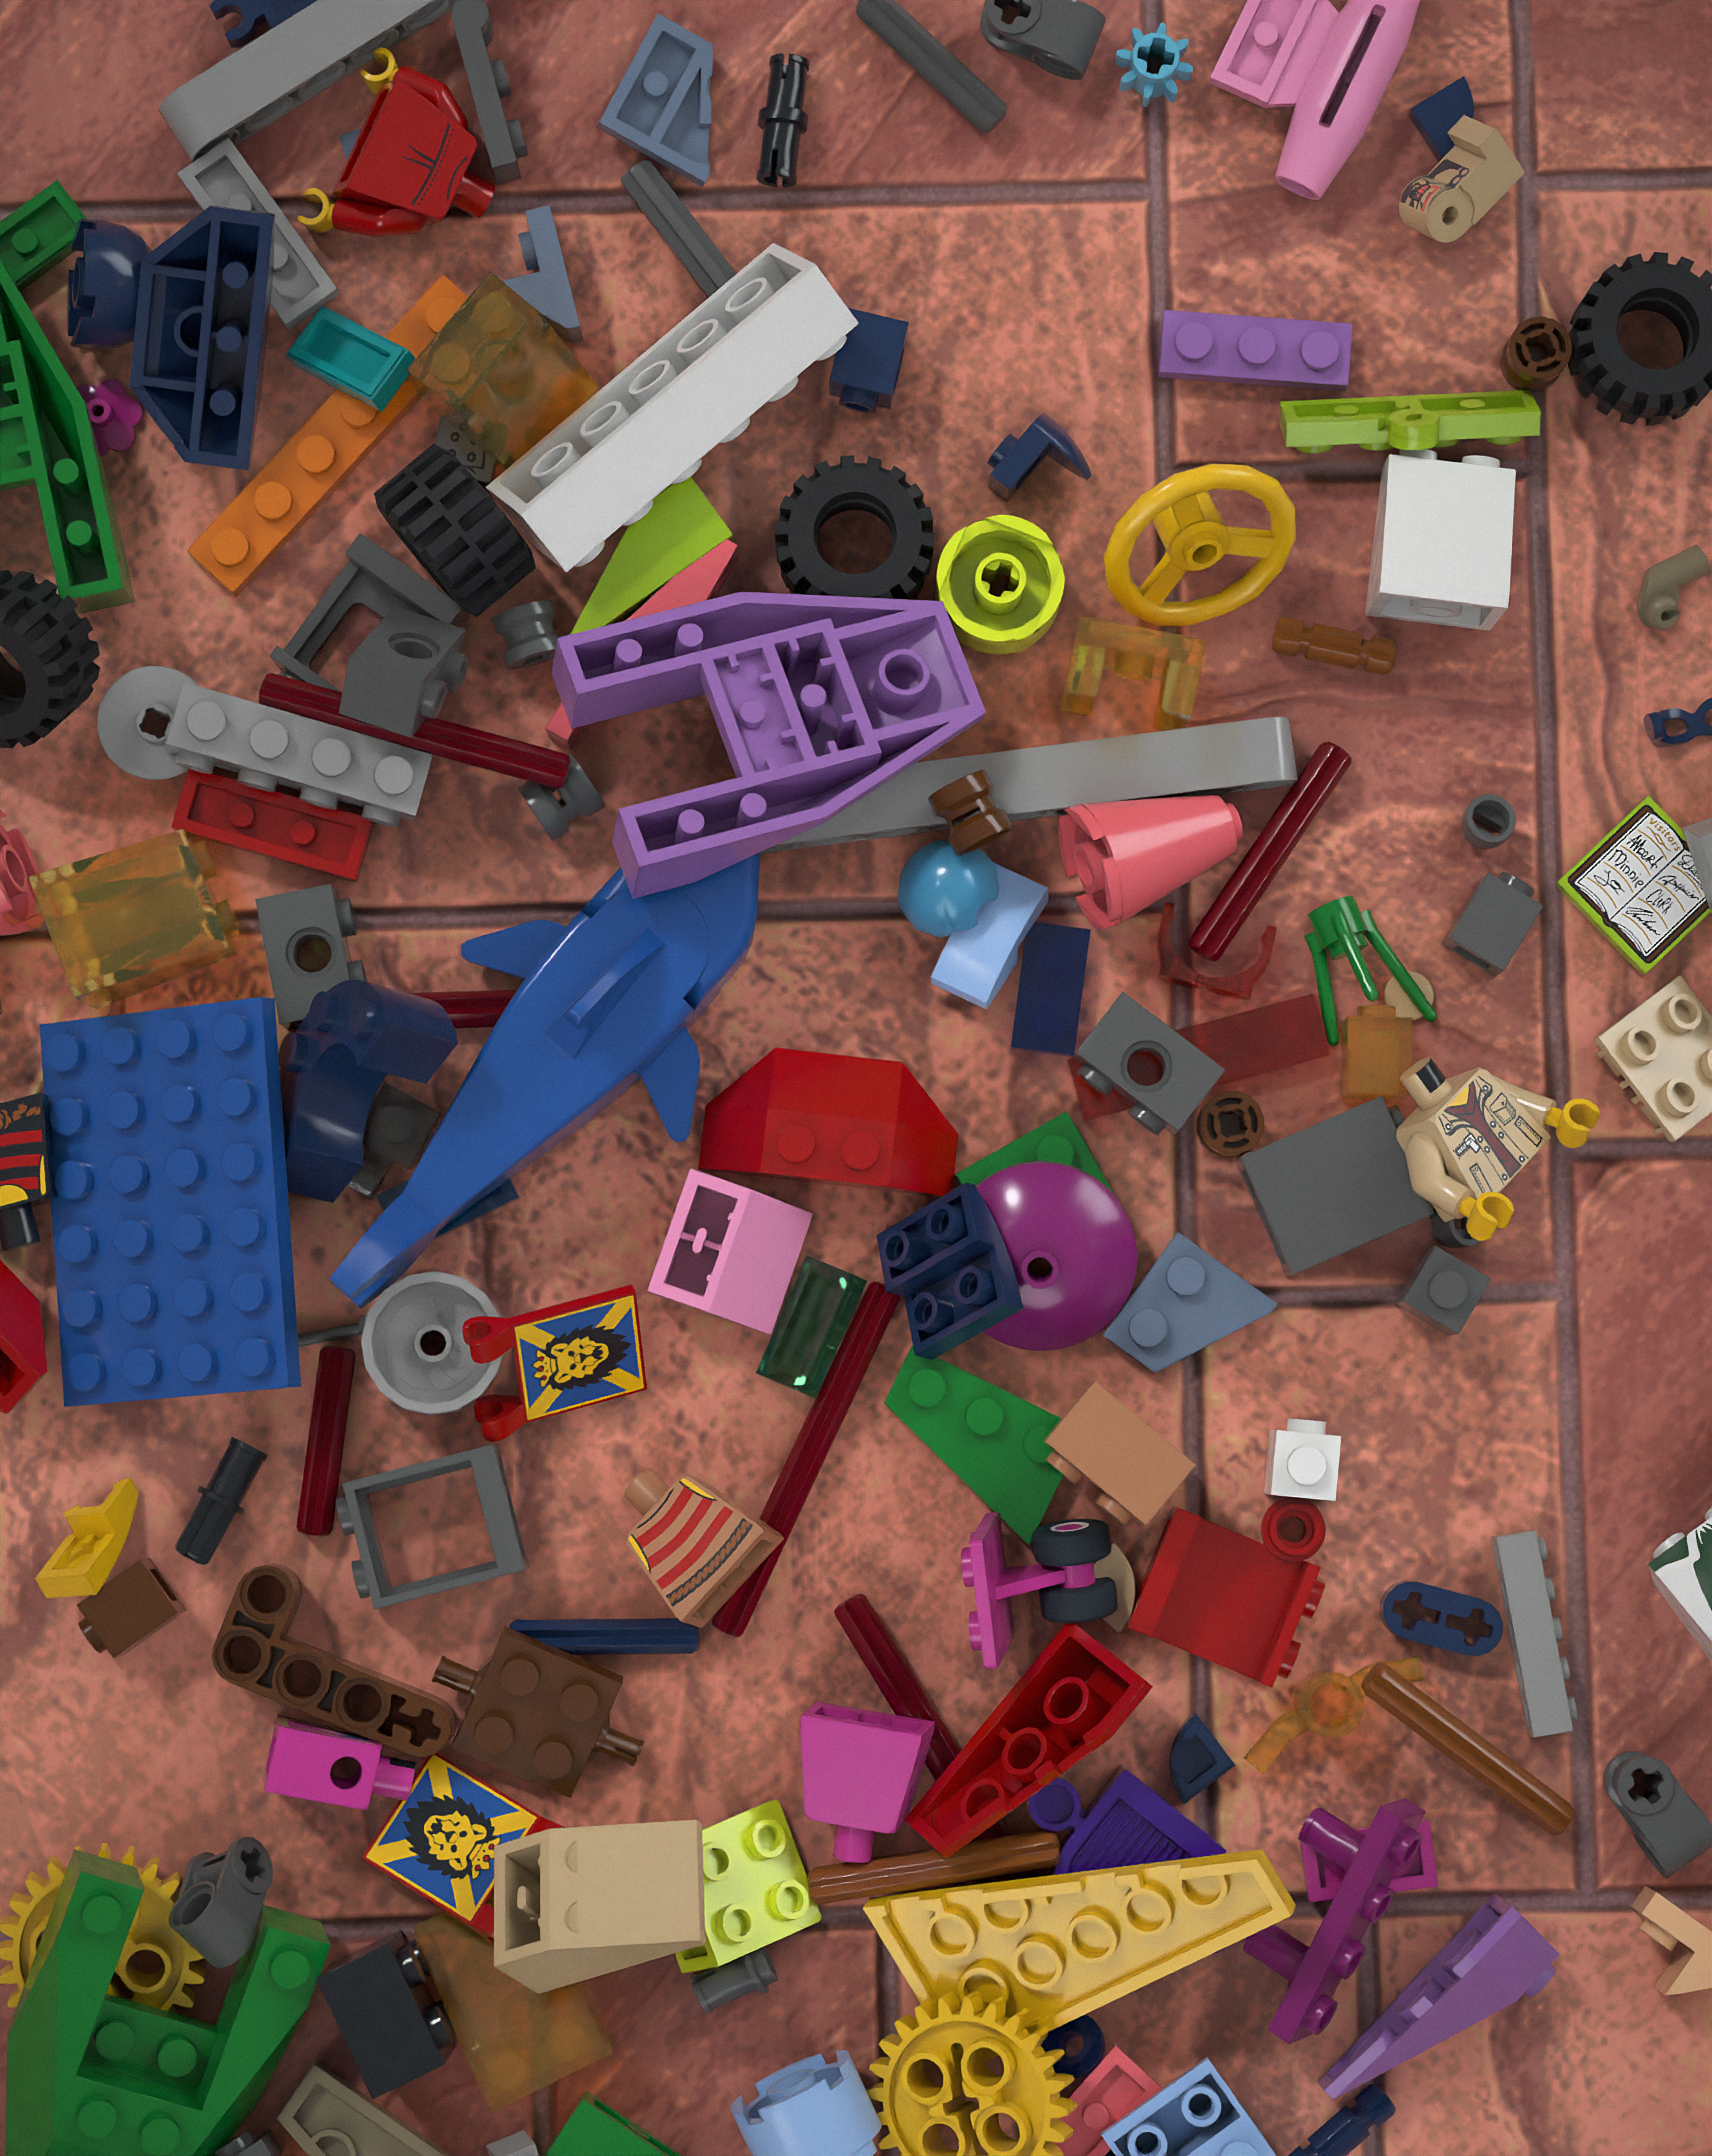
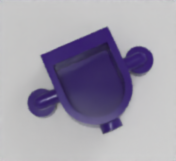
[1028,1764,1226,1954]

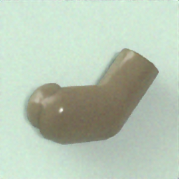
[1637,545,1710,631]

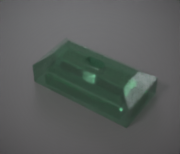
[756,1256,867,1399]

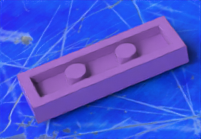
[1158,310,1352,391]

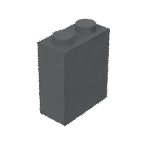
[1235,1096,1434,1277]

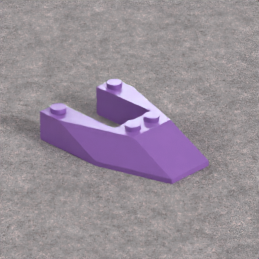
[552,592,986,899]

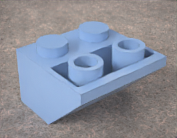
[1101,2057,1277,2156]

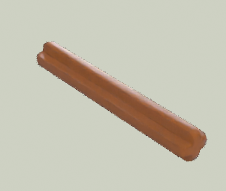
[1361,1662,1575,1836]
[808,1830,1061,1905]

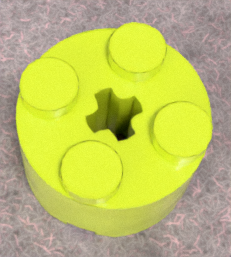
[935,515,1065,655]

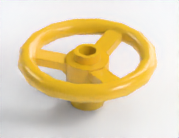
[1104,464,1296,626]

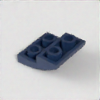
[876,1182,1024,1360]

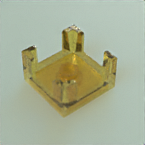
[1059,616,1207,731]

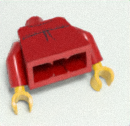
[297,47,495,237]

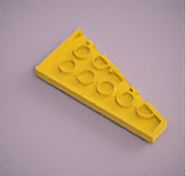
[863,1849,1296,2062]

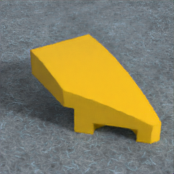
[35,1478,139,1598]

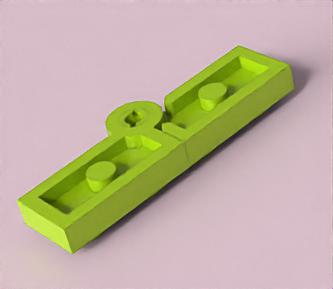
[1279,390,1541,453]

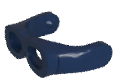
[1643,698,1712,747]

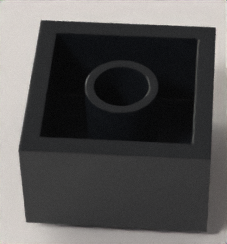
[316,1929,459,2100]

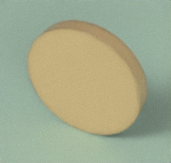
[1384,971,1434,1021]

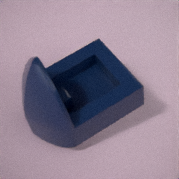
[987,413,1091,503]

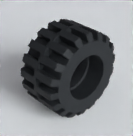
[1568,252,1712,426]
[374,444,536,617]
[775,455,935,600]
[0,570,100,748]

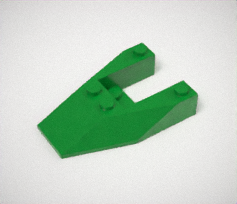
[0,259,135,614]
[5,1849,331,2156]

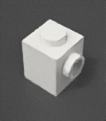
[1264,1418,1341,1501]

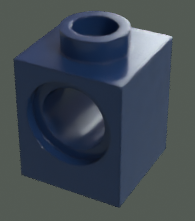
[829,308,909,413]

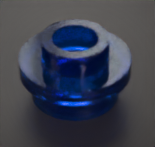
[1041,2014,1105,2078]

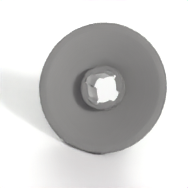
[97,666,198,780]

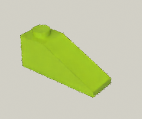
[570,476,734,635]

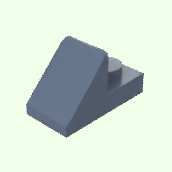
[491,205,584,344]

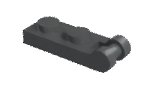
[451,0,528,185]

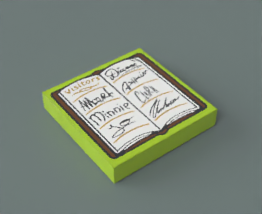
[1554,795,1710,976]

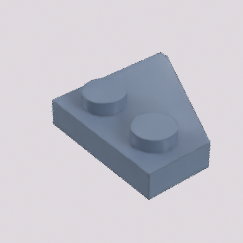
[597,13,713,187]
[1102,1232,1278,1373]

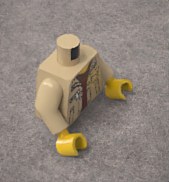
[1396,1057,1600,1241]

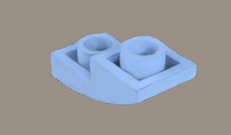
[931,863,1049,1010]

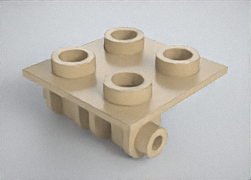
[1593,975,1712,1142]

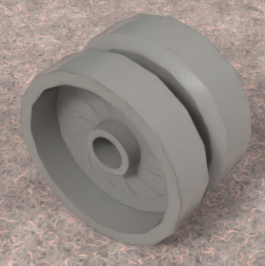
[361,1271,502,1416]

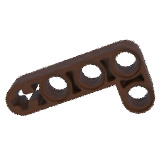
[212,1563,456,1757]

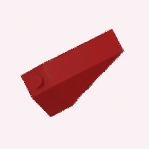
[904,1623,1153,1858]

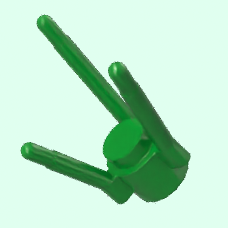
[1304,896,1437,1046]

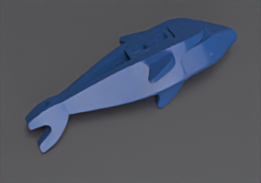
[329,852,760,1309]

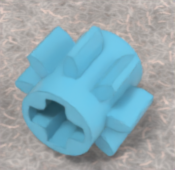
[1115,23,1194,107]

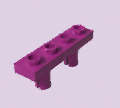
[1243,1798,1426,2044]

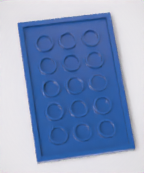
[40,997,301,1407]

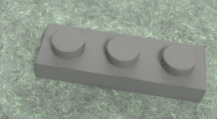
[177,137,340,330]

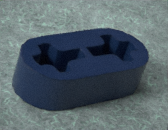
[1379,1581,1503,1656]

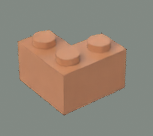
[1043,1381,1196,1527]

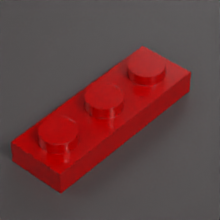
[171,769,375,883]

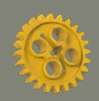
[0,1843,206,2014]
[867,1991,1077,2156]

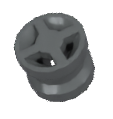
[492,600,562,669]

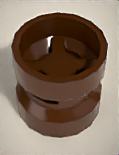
[1500,316,1572,393]
[928,770,1014,856]
[1196,1091,1264,1158]

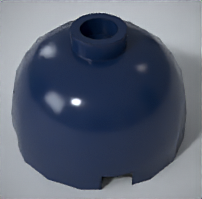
[67,219,152,349]

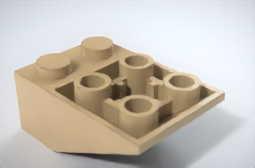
[494,1820,705,1994]

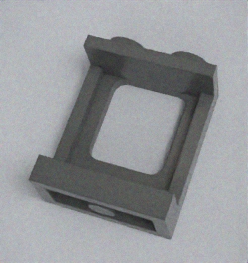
[270,533,468,692]

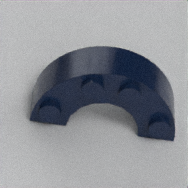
[279,980,458,1203]

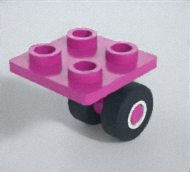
[961,1512,1118,1669]

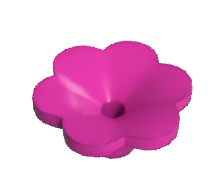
[77,379,143,457]

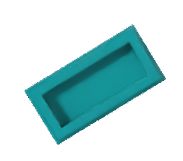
[286,306,418,412]

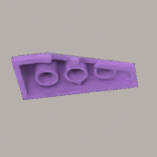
[1317,1893,1560,2100]

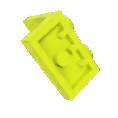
[675,1800,821,1973]

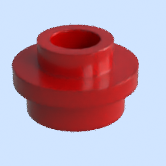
[1261,1497,1326,1562]

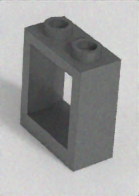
[336,1444,529,1609]

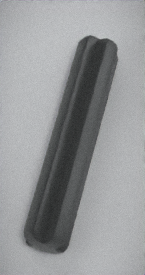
[856,0,1007,133]
[621,160,737,298]

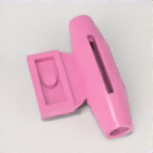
[1210,0,1420,200]

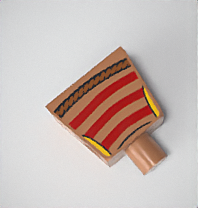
[624,1469,784,1628]

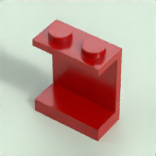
[1125,1506,1325,1688]

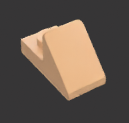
[1631,1886,1712,1995]

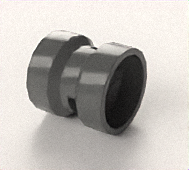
[518,753,605,841]

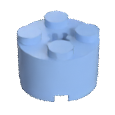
[730,2050,882,2156]

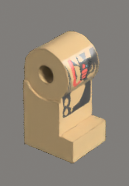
[1399,115,1525,243]

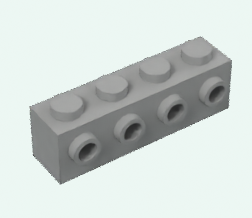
[165,682,433,828]

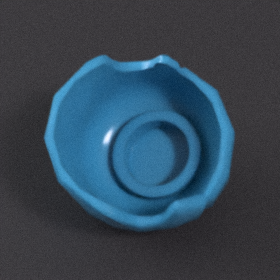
[898,840,999,938]

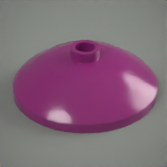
[976,1161,1137,1351]

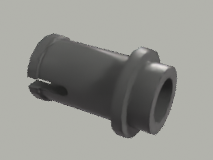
[690,1947,778,2014]

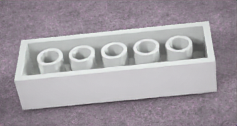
[486,243,859,572]

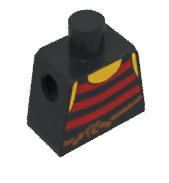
[0,1093,57,1252]

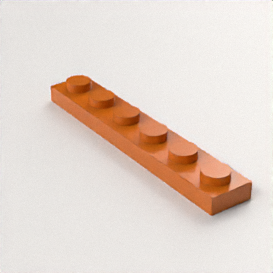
[187,275,491,597]

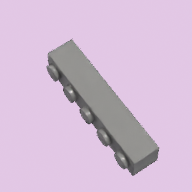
[1491,1530,1577,1738]

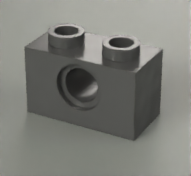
[339,605,469,738]
[255,884,367,1030]
[1073,991,1225,1136]

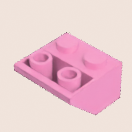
[647,1168,813,1335]

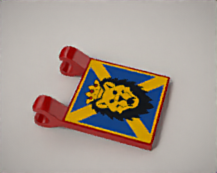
[462,1284,647,1442]
[361,1753,565,1945]

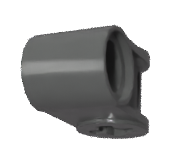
[980,0,1106,80]
[1603,1751,1712,1879]
[169,1837,273,1968]

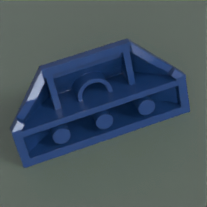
[130,205,275,470]

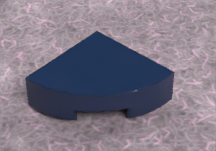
[1408,76,1474,162]
[1169,1712,1235,1804]

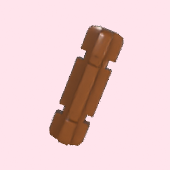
[1272,617,1397,675]

